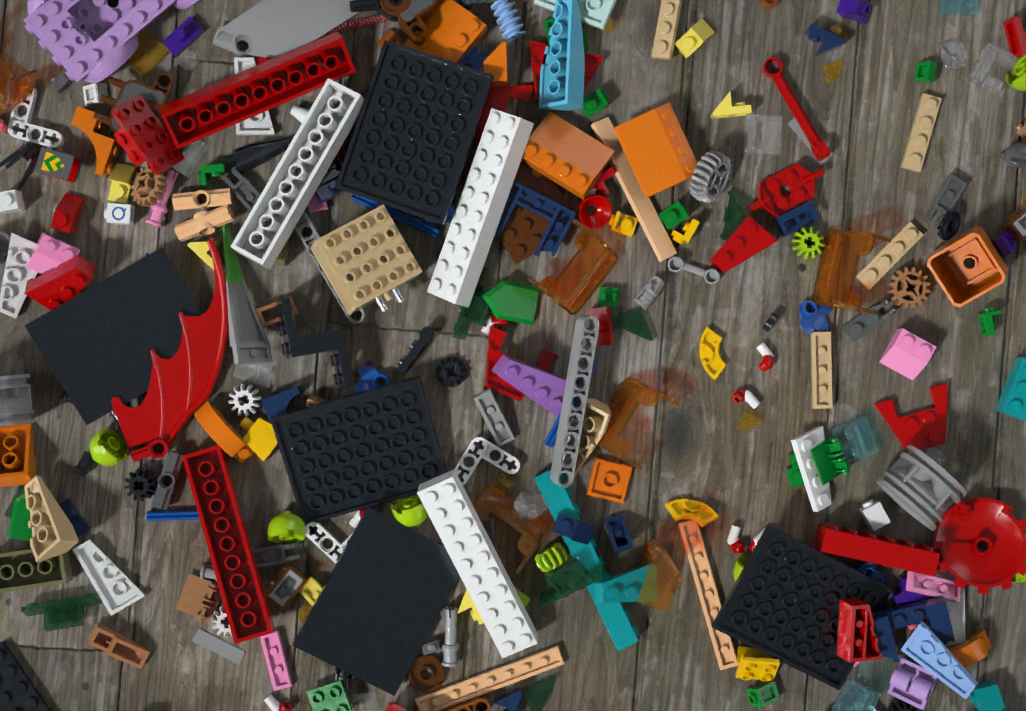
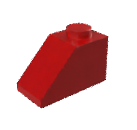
[50,193,85,234]

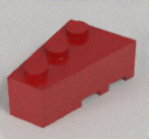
[708,216,778,273]
[24,255,95,310]
[837,598,883,663]

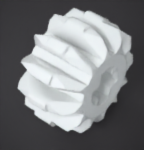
[228,384,262,416]
[211,605,232,638]

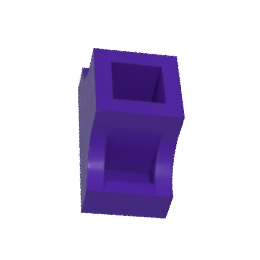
[837,0,873,25]
[990,228,1018,257]
[891,575,934,604]

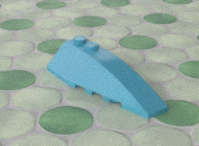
[539,0,585,111]

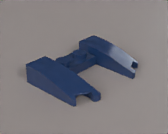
[495,180,577,256]
[872,596,955,662]

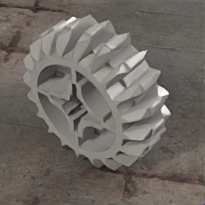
[689,151,732,203]

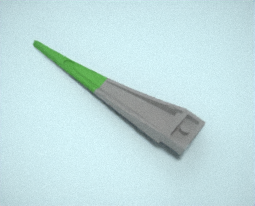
[223,223,273,365]

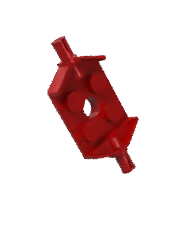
[747,163,826,217]

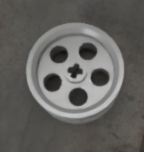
[0,374,35,426]
[876,445,967,531]

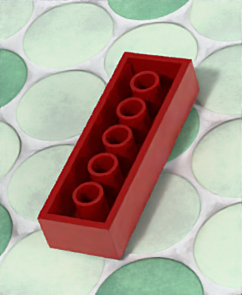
[813,522,940,576]

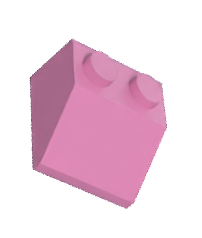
[26,232,80,274]
[879,328,936,380]

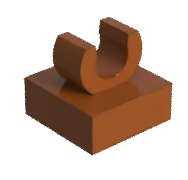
[377,30,403,48]

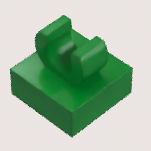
[914,61,939,83]
[598,287,619,307]

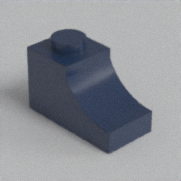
[261,386,302,422]

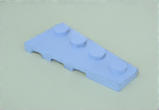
[901,621,978,699]

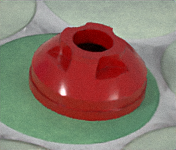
[577,194,612,230]

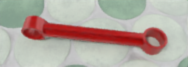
[762,57,831,161]

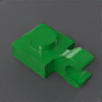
[786,453,805,488]

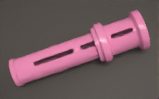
[145,169,178,228]

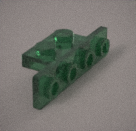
[453,266,491,340]
[539,558,605,607]
[21,593,102,632]

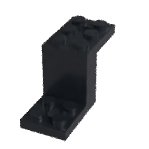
[274,298,352,389]

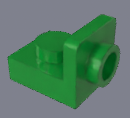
[581,88,609,119]
[198,164,227,187]
[658,201,689,230]
[977,307,1002,336]
[746,681,780,708]

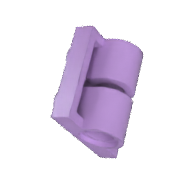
[887,658,938,710]

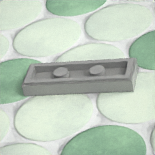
[473,388,516,447]

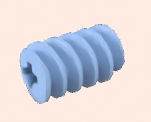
[491,0,526,40]

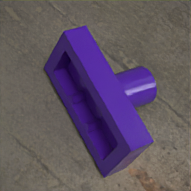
[162,17,204,57]

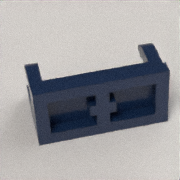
[774,200,819,238]

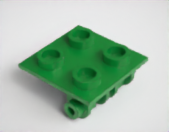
[810,435,850,486]
[306,680,352,711]

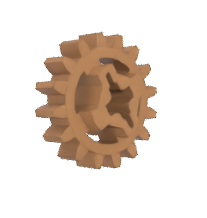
[130,165,167,207]
[887,267,931,309]

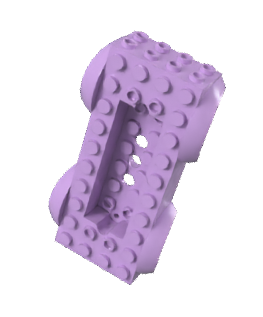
[23,0,199,84]

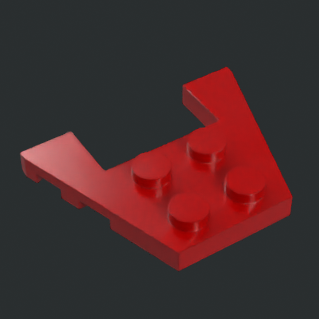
[529,40,603,102]
[477,85,534,129]
[484,326,559,401]
[874,383,948,452]

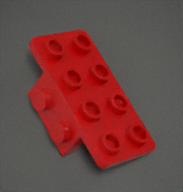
[111,95,184,175]

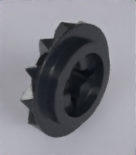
[937,210,961,240]
[436,357,467,387]

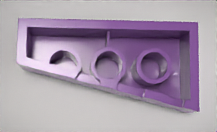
[492,355,578,417]

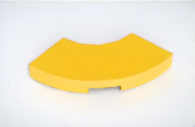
[699,327,726,380]
[665,498,719,527]

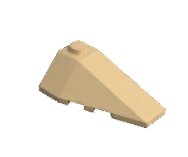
[563,398,611,476]
[24,475,79,562]

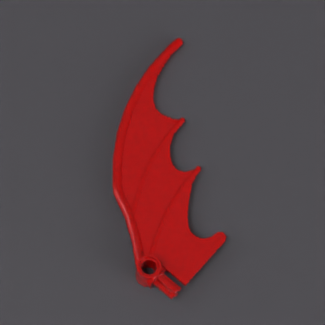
[111,238,229,462]

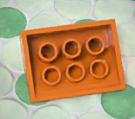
[402,0,488,64]
[613,102,697,198]
[521,112,615,200]
[0,423,36,487]

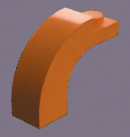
[194,401,254,463]
[947,630,992,668]

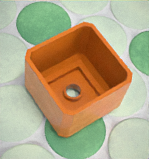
[927,226,1008,307]

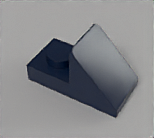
[805,23,846,56]
[59,498,91,538]
[552,513,595,545]
[604,514,634,554]
[494,688,522,711]

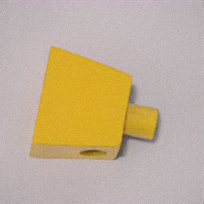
[239,416,278,461]

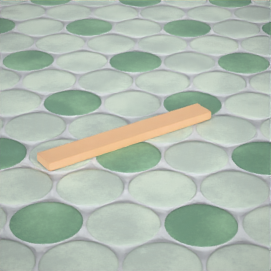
[591,117,677,262]
[678,519,738,670]
[415,645,565,711]

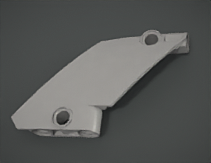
[212,0,359,59]

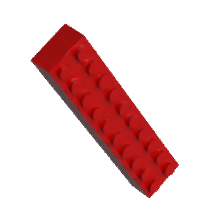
[158,31,356,149]
[182,445,276,644]

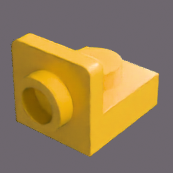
[608,211,638,238]
[670,219,700,245]

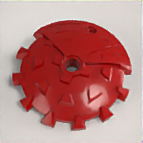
[933,497,1026,594]

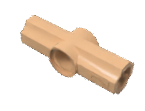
[172,188,233,211]
[174,204,234,242]

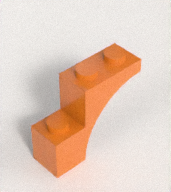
[71,106,120,178]

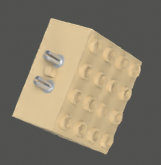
[310,204,422,315]

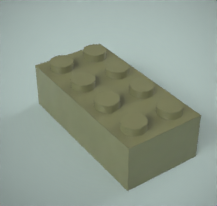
[0,547,73,593]

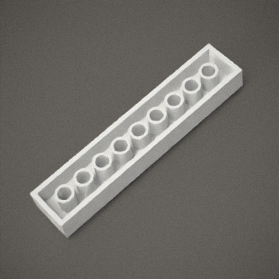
[231,78,364,270]
[427,108,534,307]
[417,469,538,658]

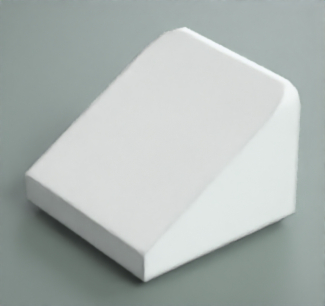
[83,83,108,106]

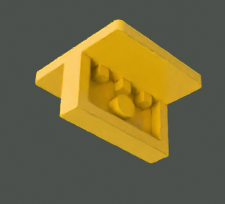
[735,647,780,682]

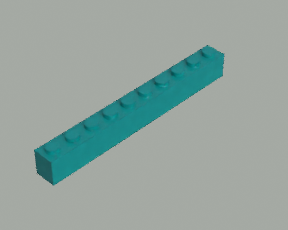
[534,468,640,651]

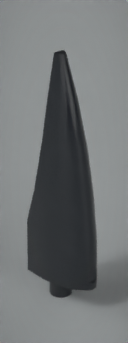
[224,135,295,173]

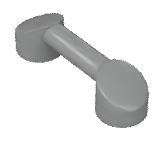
[668,256,720,284]

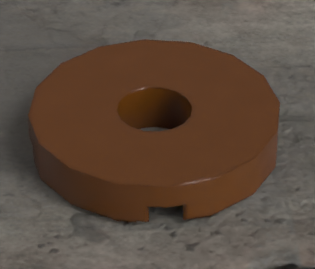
[407,654,445,693]

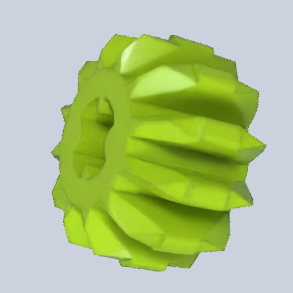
[791,227,825,259]
[534,543,568,572]

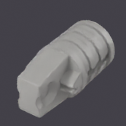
[633,275,665,311]

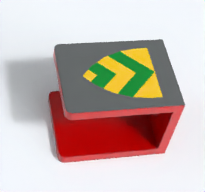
[35,147,81,183]

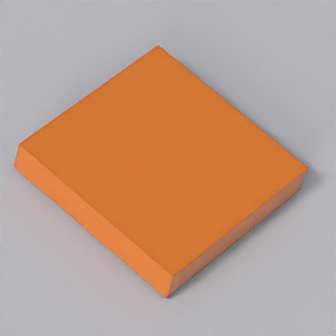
[586,457,633,504]

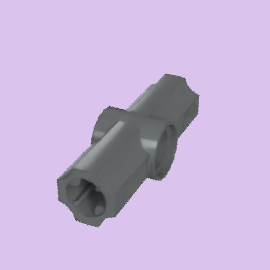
[151,450,184,510]

